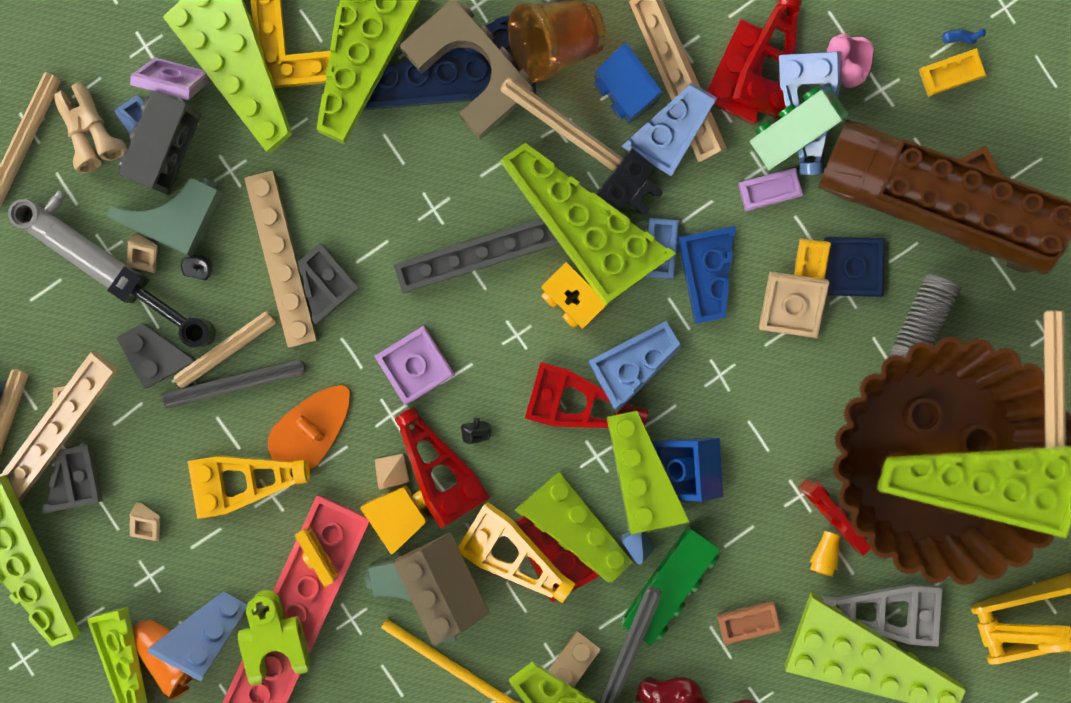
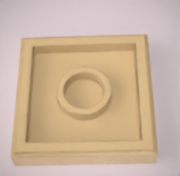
[759,271,830,338]

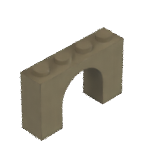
[399,0,534,140]

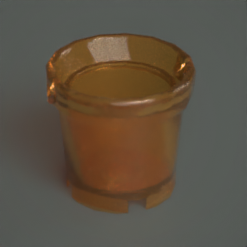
[508,0,605,82]

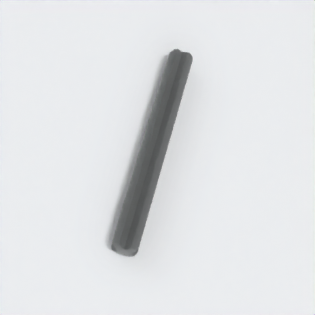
[162,359,305,408]
[600,586,662,703]

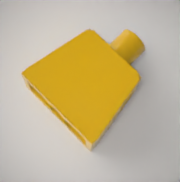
[360,485,429,554]

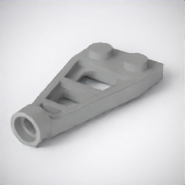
[820,584,942,647]

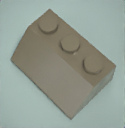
[393,532,489,646]

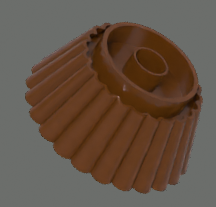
[833,337,1071,585]

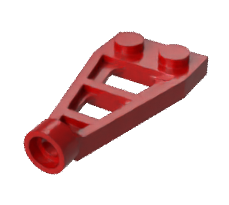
[733,0,803,120]
[524,362,649,428]
[394,407,490,529]

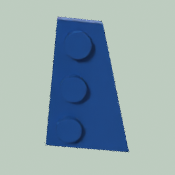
[677,226,736,324]

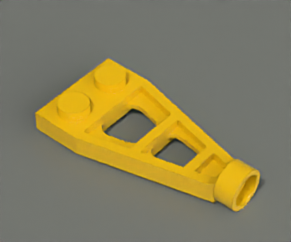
[188,455,310,519]
[458,502,576,604]

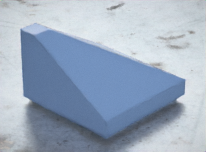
[115,95,144,134]

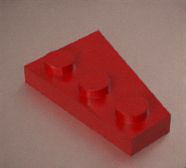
[514,516,599,602]

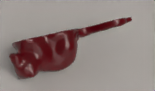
[635,677,758,703]

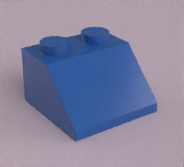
[593,43,662,124]
[651,438,723,501]

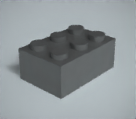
[118,90,201,195]

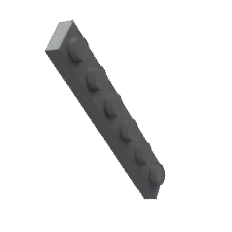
[394,219,560,293]

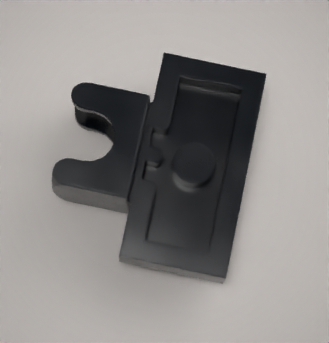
[595,148,663,215]

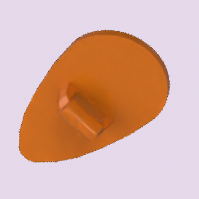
[268,385,350,473]

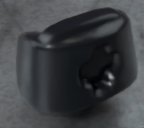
[180,255,213,280]
[461,418,492,444]

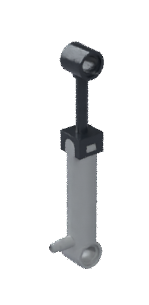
[8,190,215,347]

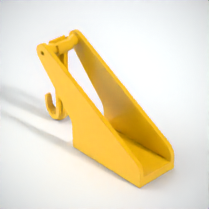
[970,572,1071,665]

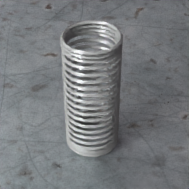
[889,274,961,357]

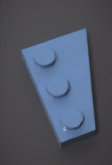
[588,321,681,413]
[148,592,247,682]

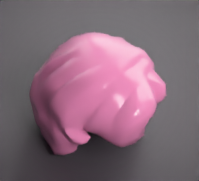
[827,33,874,88]

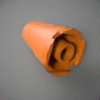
[132,619,198,700]

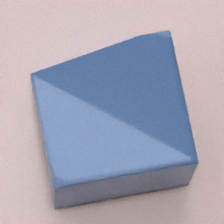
[621,531,654,565]

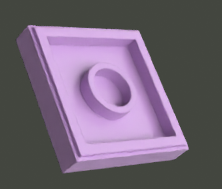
[130,58,210,100]
[374,326,455,406]

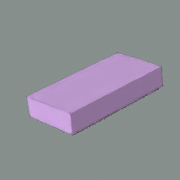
[738,167,803,212]

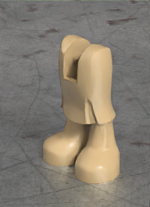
[54,82,128,174]

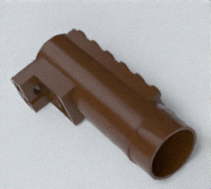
[818,119,1071,275]

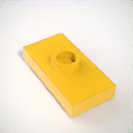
[919,48,987,97]
[794,238,831,279]
[295,526,338,587]

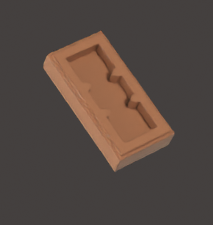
[716,601,782,645]

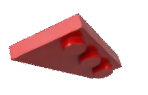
[706,19,764,125]
[798,480,871,556]

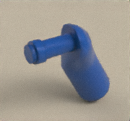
[942,29,986,44]

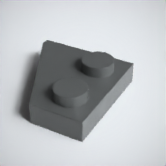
[298,243,360,324]
[116,323,195,389]
[42,444,103,513]

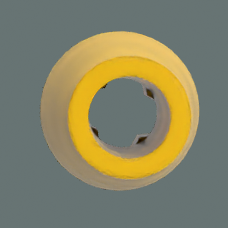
[809,531,841,577]

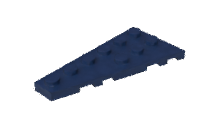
[363,5,536,111]

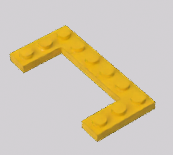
[250,0,331,88]

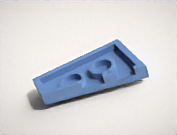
[621,83,717,176]

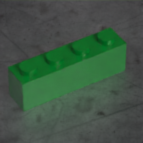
[620,525,720,646]

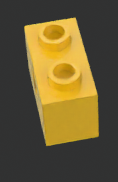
[541,262,607,329]

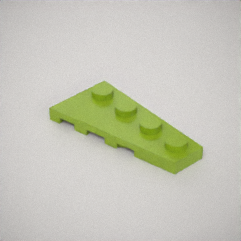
[607,411,689,534]
[514,472,633,583]
[87,607,147,703]

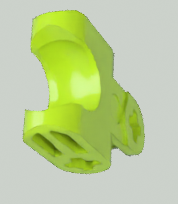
[238,590,311,686]

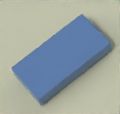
[645,218,679,279]

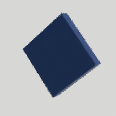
[824,237,885,297]

